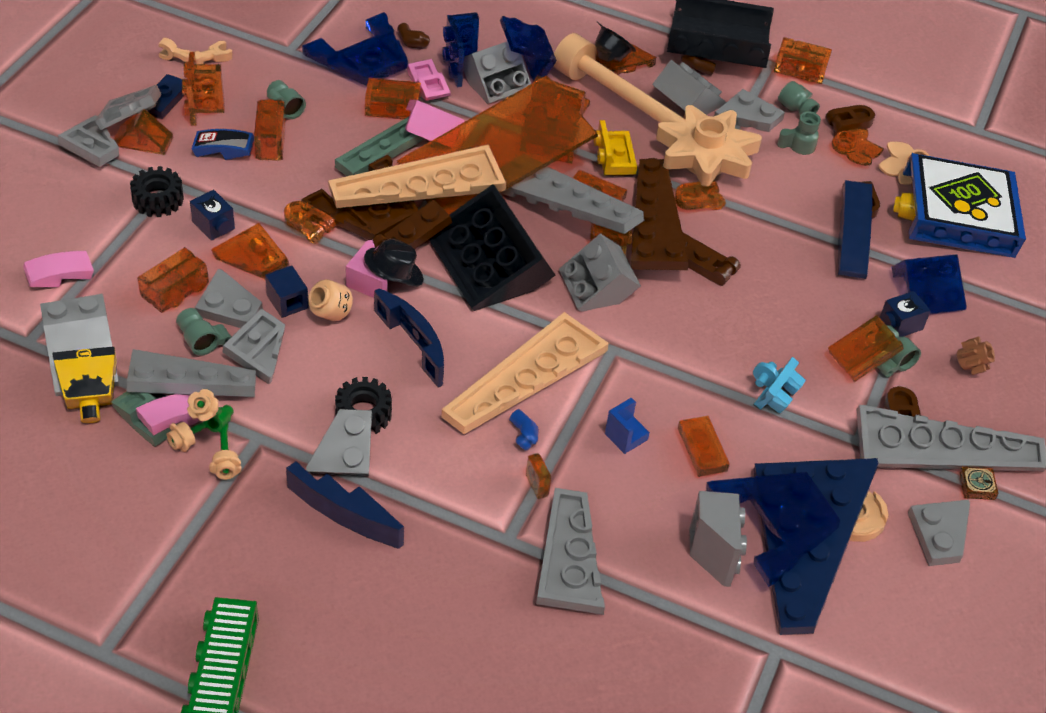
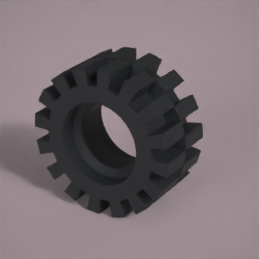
[130,166,184,217]
[335,377,392,434]

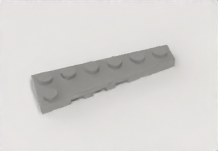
[499,155,644,234]
[856,405,1046,472]

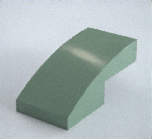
[111,391,178,447]

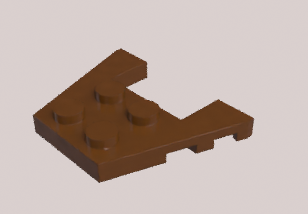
[301,155,418,240]

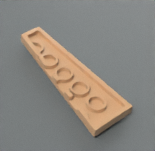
[328,145,506,208]
[441,312,609,434]

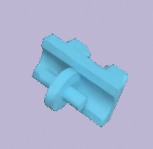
[753,357,806,414]

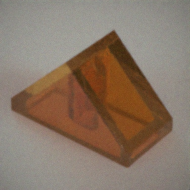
[114,109,174,155]

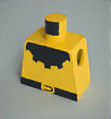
[52,346,117,423]

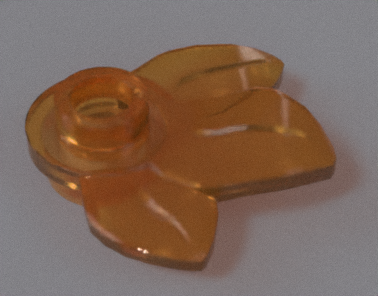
[832,128,884,166]

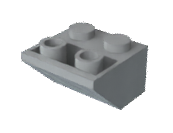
[460,38,532,104]
[652,60,726,115]
[559,233,641,312]
[689,491,747,587]

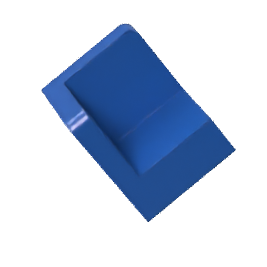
[605,398,650,454]

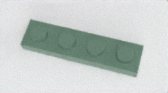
[335,117,424,176]

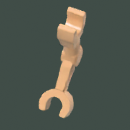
[159,38,232,67]

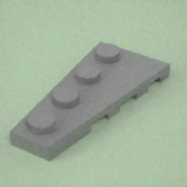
[126,349,256,397]
[536,488,605,615]

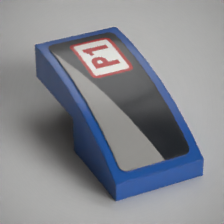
[191,129,255,160]

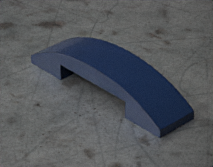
[374,289,444,388]

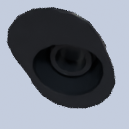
[595,21,636,62]
[364,238,424,287]

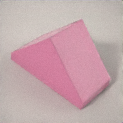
[346,240,387,298]

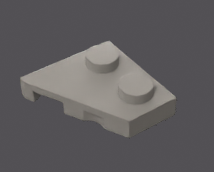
[714,89,785,132]
[58,115,119,167]

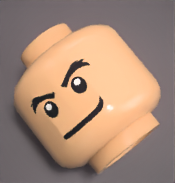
[308,279,353,321]

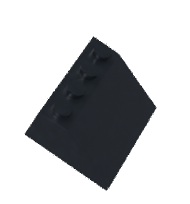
[429,184,556,311]

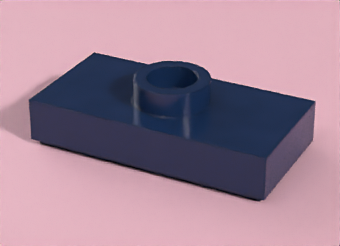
[144,74,190,119]

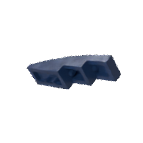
[838,180,872,279]
[286,461,404,549]

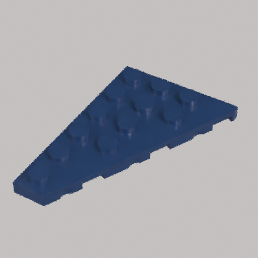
[754,458,879,635]

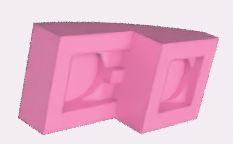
[407,59,451,101]
[23,251,94,287]
[136,394,200,436]

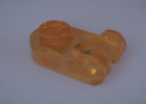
[675,180,726,210]
[284,201,336,244]

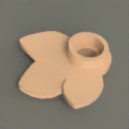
[879,142,929,185]

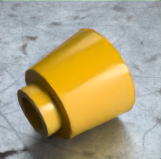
[893,193,916,221]

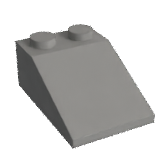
[40,294,119,396]

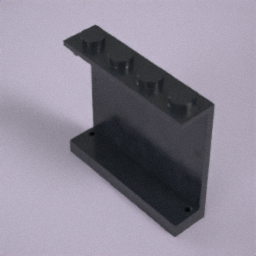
[667,0,774,68]

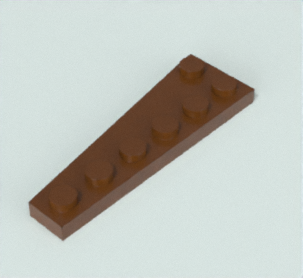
[631,158,688,271]

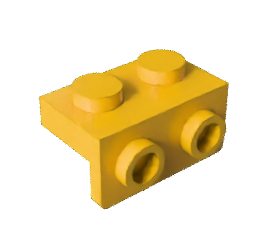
[593,120,637,175]

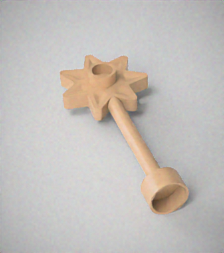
[553,33,762,186]

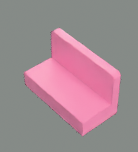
[405,100,465,149]

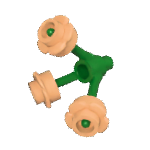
[166,389,242,480]

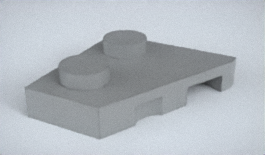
[95,85,161,130]
[195,269,263,328]
[222,308,285,384]
[306,409,372,476]
[908,500,970,566]

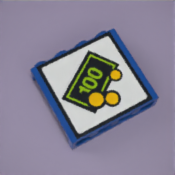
[903,153,1026,258]

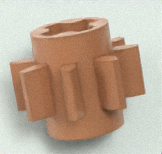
[957,336,995,375]

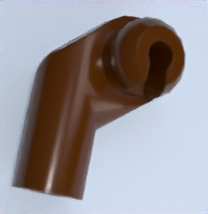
[397,23,430,48]
[681,55,716,75]

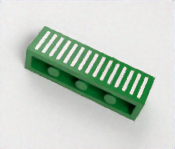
[181,597,259,713]

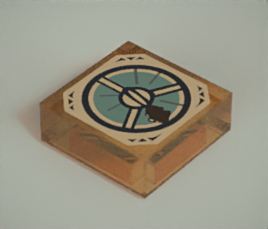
[526,453,551,499]
[959,467,999,500]

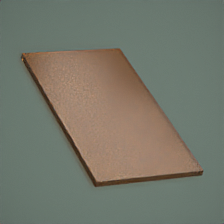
[397,75,598,214]

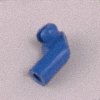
[509,409,539,451]

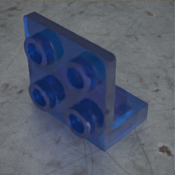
[442,12,479,87]
[500,16,557,84]
[892,254,967,314]

